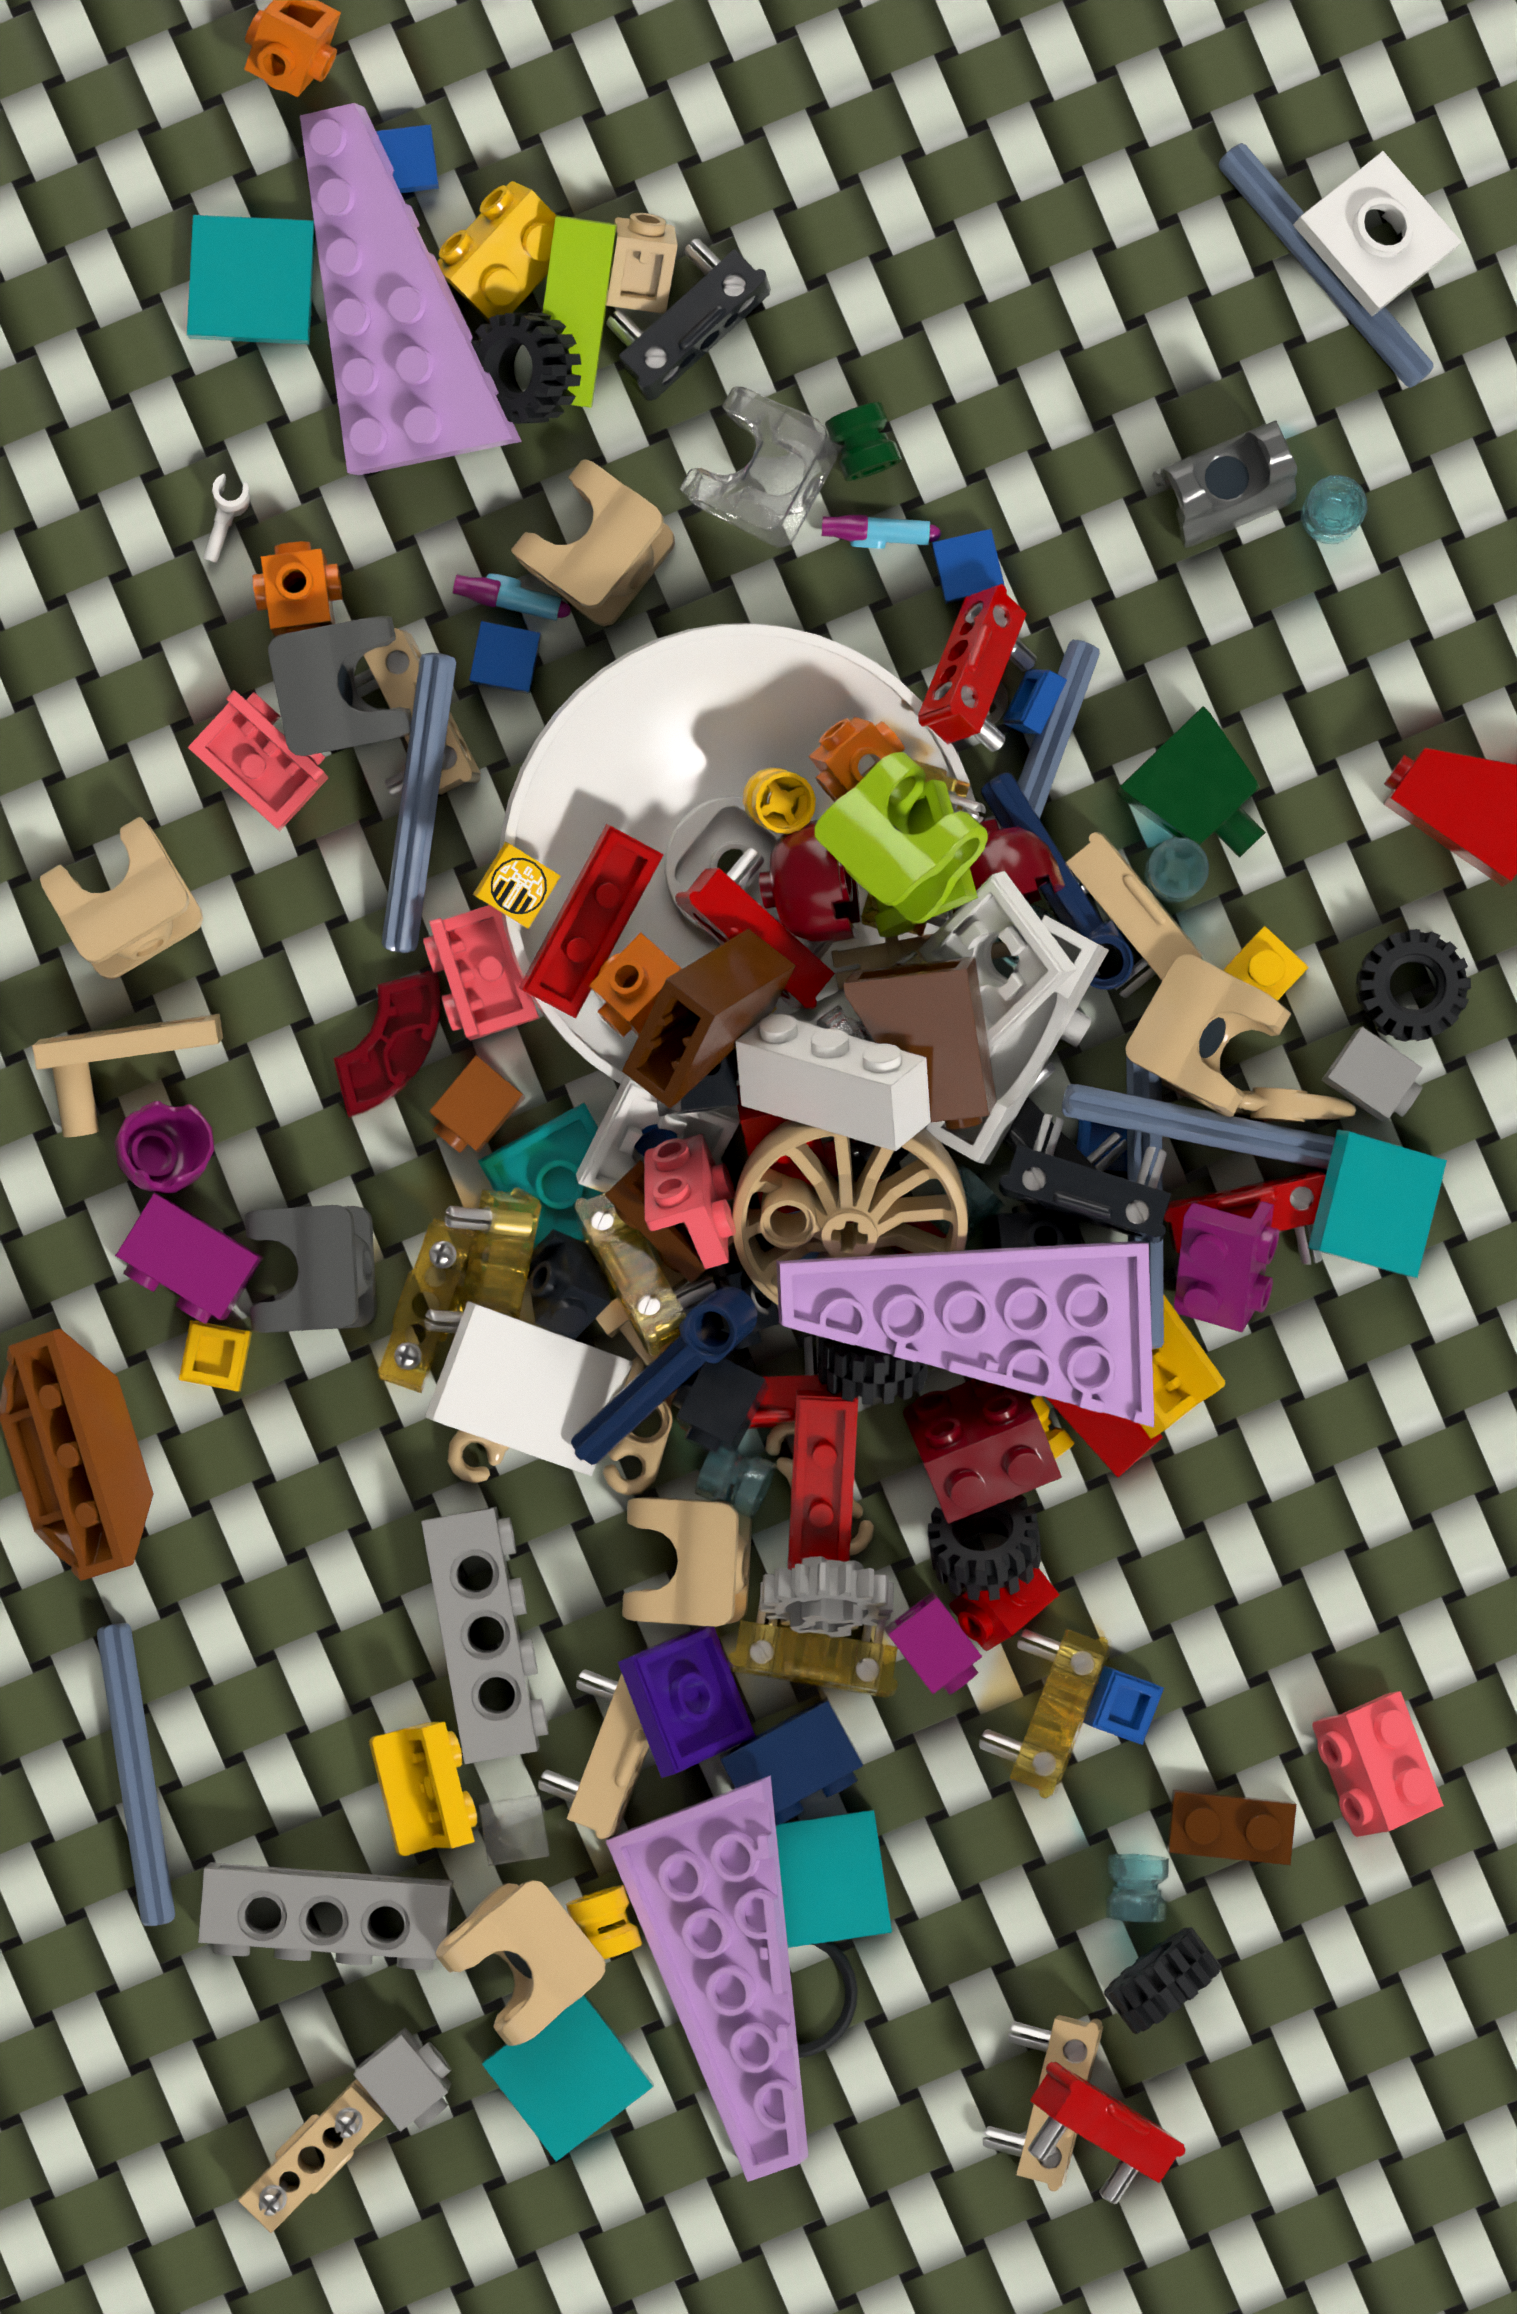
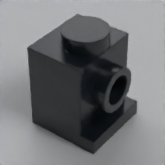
[517,1229,611,1340]

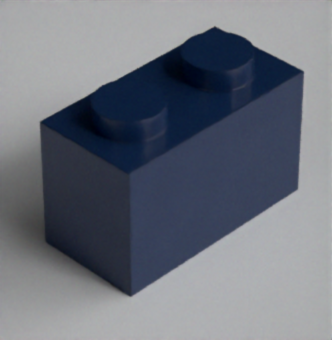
[720,1697,864,1826]

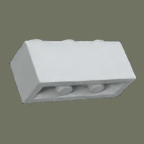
[736,1013,931,1151]

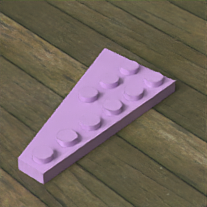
[300,103,522,476]
[776,1241,1154,1427]
[606,1775,809,2182]

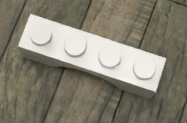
[926,915,1109,1165]

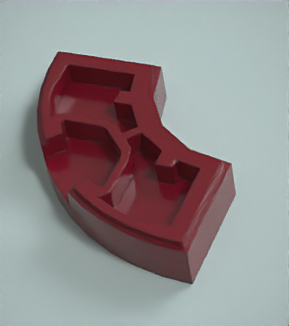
[333,970,441,1118]

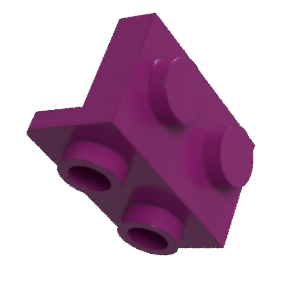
[1174,1201,1279,1332]

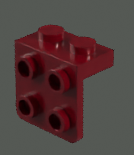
[903,1378,1062,1524]

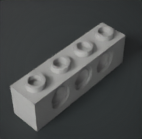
[421,1506,549,1764]
[198,1862,454,1970]

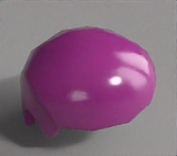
[114,1100,215,1194]

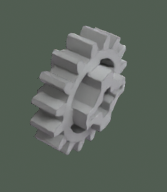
[760,1556,894,1637]

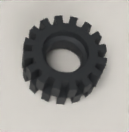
[471,313,581,424]
[1356,929,1471,1042]
[817,1336,928,1405]
[927,1494,1041,1601]
[1104,1926,1222,2034]

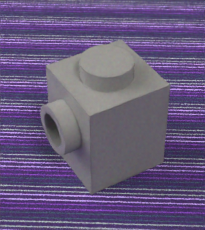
[1321,1027,1423,1122]
[353,2027,452,2132]

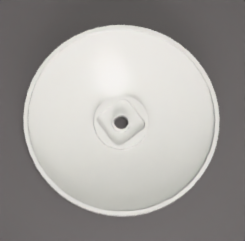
[499,623,979,1116]

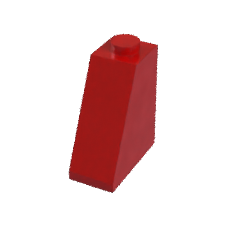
[1383,748,1517,887]

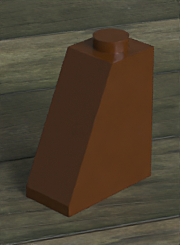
[622,929,796,1108]
[843,956,997,1129]

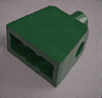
[1116,706,1266,858]

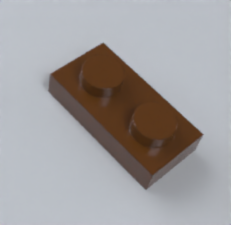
[605,1160,706,1283]
[1167,1790,1297,1865]

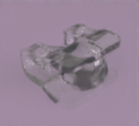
[679,386,838,548]

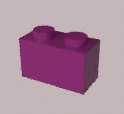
[115,1193,264,1324]
[885,1591,982,1695]

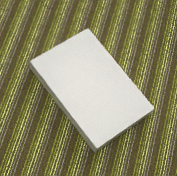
[425,1301,634,1476]

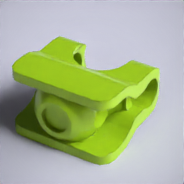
[814,752,988,924]

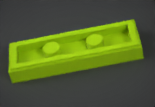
[543,215,617,408]

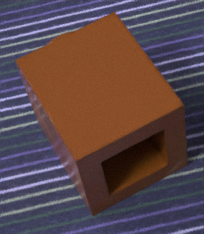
[429,1056,526,1153]

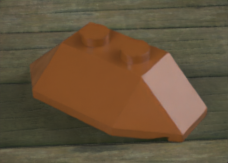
[0,1328,154,1581]

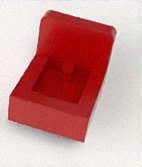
[949,1568,1060,1651]

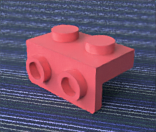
[188,690,328,832]
[423,905,539,1041]
[644,1134,736,1269]
[1312,1691,1444,1837]

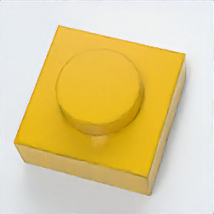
[1223,926,1309,1001]

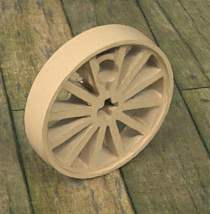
[732,1119,968,1305]

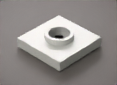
[1293,151,1462,317]
[918,871,1077,1047]
[576,1074,740,1193]

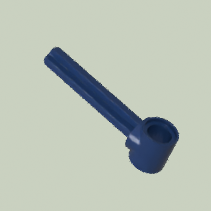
[981,772,1133,990]
[571,1286,757,1465]

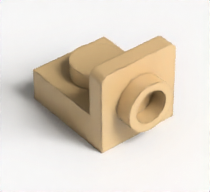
[606,213,678,314]

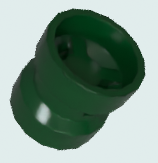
[825,402,902,481]

